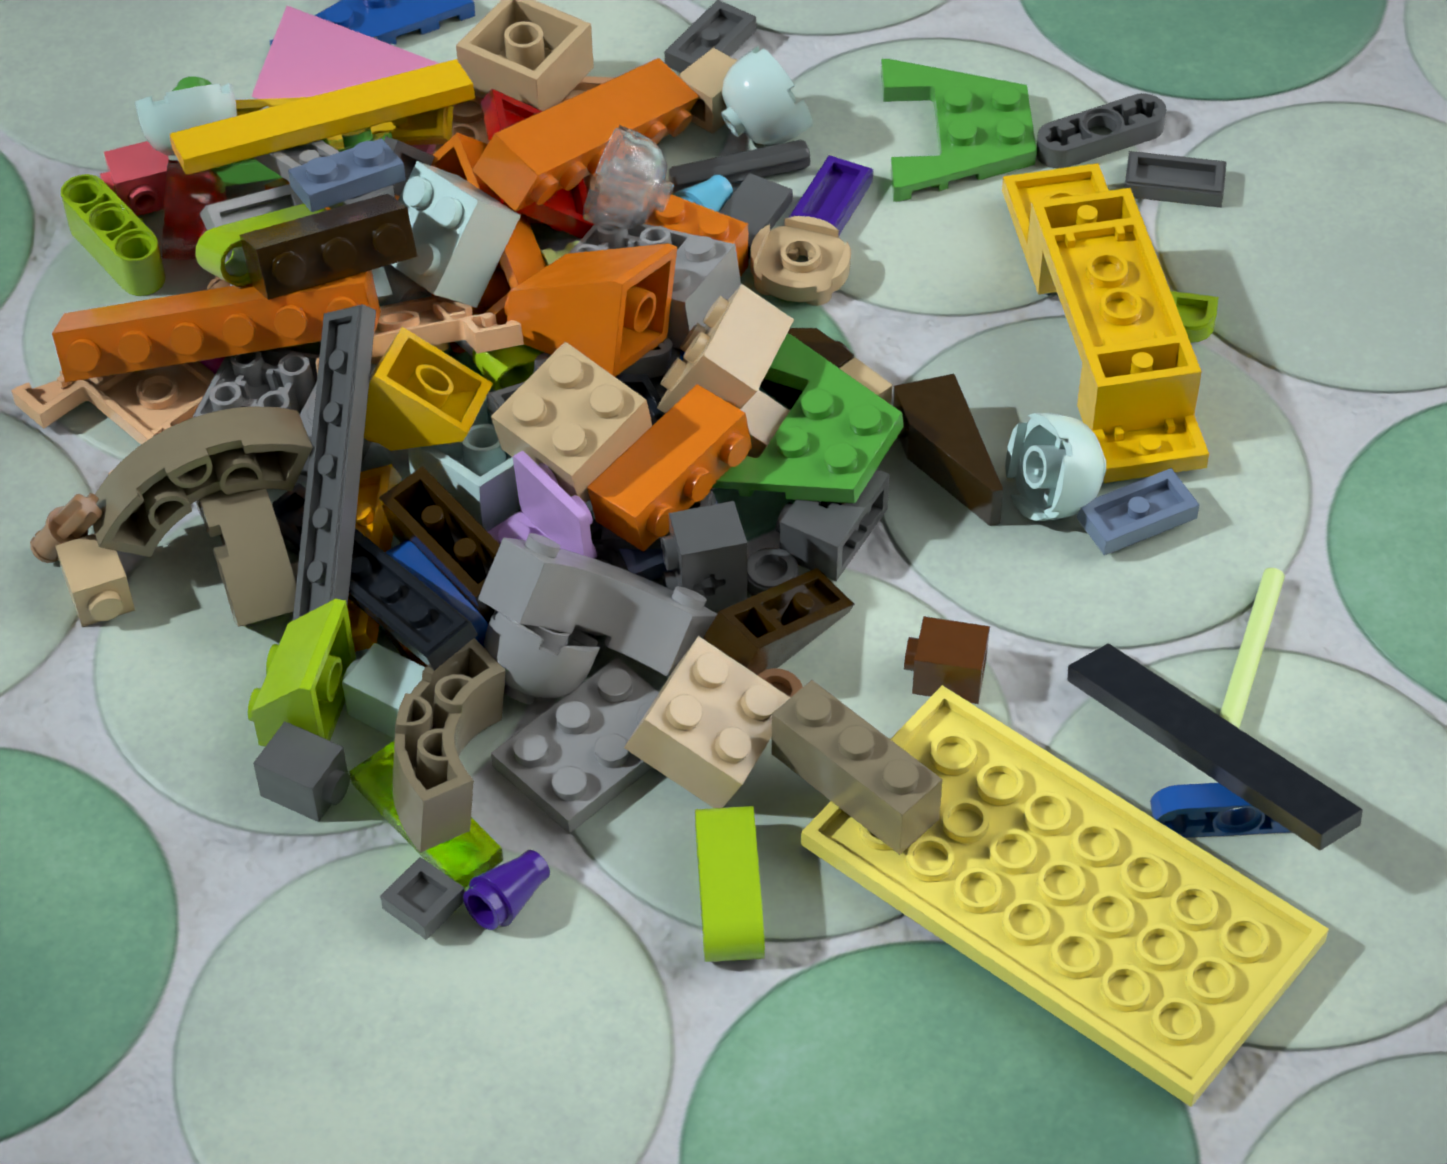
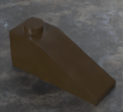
[893,373,1003,526]
[703,568,855,675]

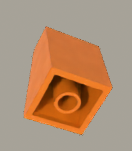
[505,243,677,377]

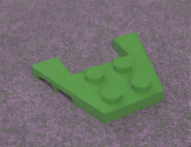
[881,59,1037,202]
[712,333,904,503]

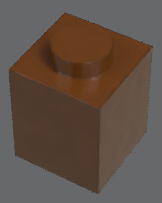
[904,616,990,704]

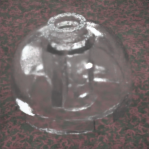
[583,125,674,230]

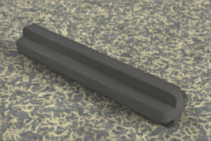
[668,139,810,193]

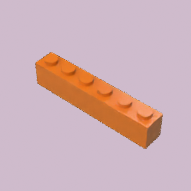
[472,58,700,212]
[52,270,381,383]

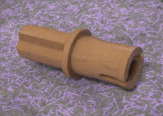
[30,493,102,563]

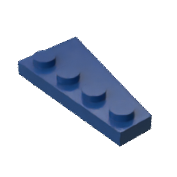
[270,0,475,46]

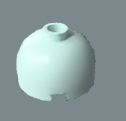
[721,46,812,146]
[135,83,237,156]
[1005,413,1106,521]

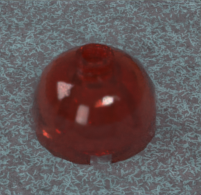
[162,160,229,260]

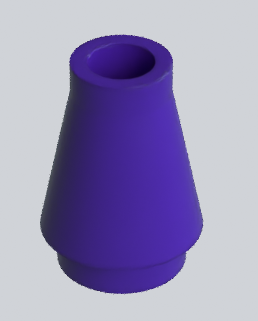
[463,850,550,930]

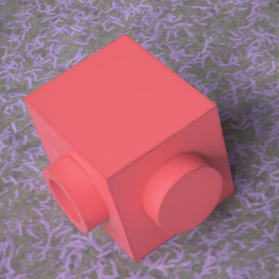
[100,141,180,216]

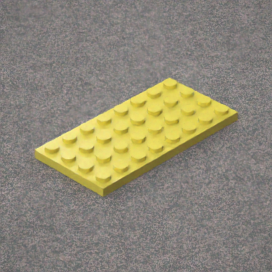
[801,685,1329,1107]

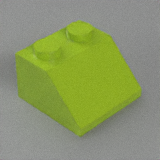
[248,599,356,747]

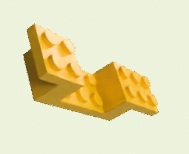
[1002,163,1209,483]

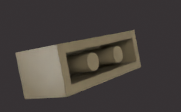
[771,680,943,855]

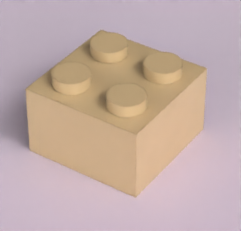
[456,0,594,111]
[657,284,794,414]
[491,342,652,504]
[624,636,790,808]

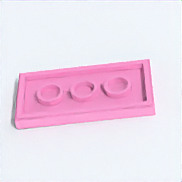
[252,6,439,155]

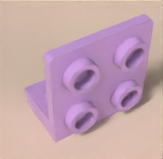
[487,451,597,559]

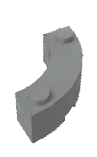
[478,533,717,677]

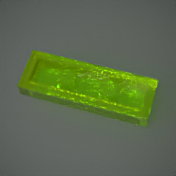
[349,740,504,889]

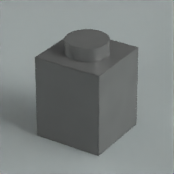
[253,721,350,822]

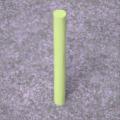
[1219,568,1285,728]

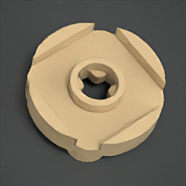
[750,216,851,306]

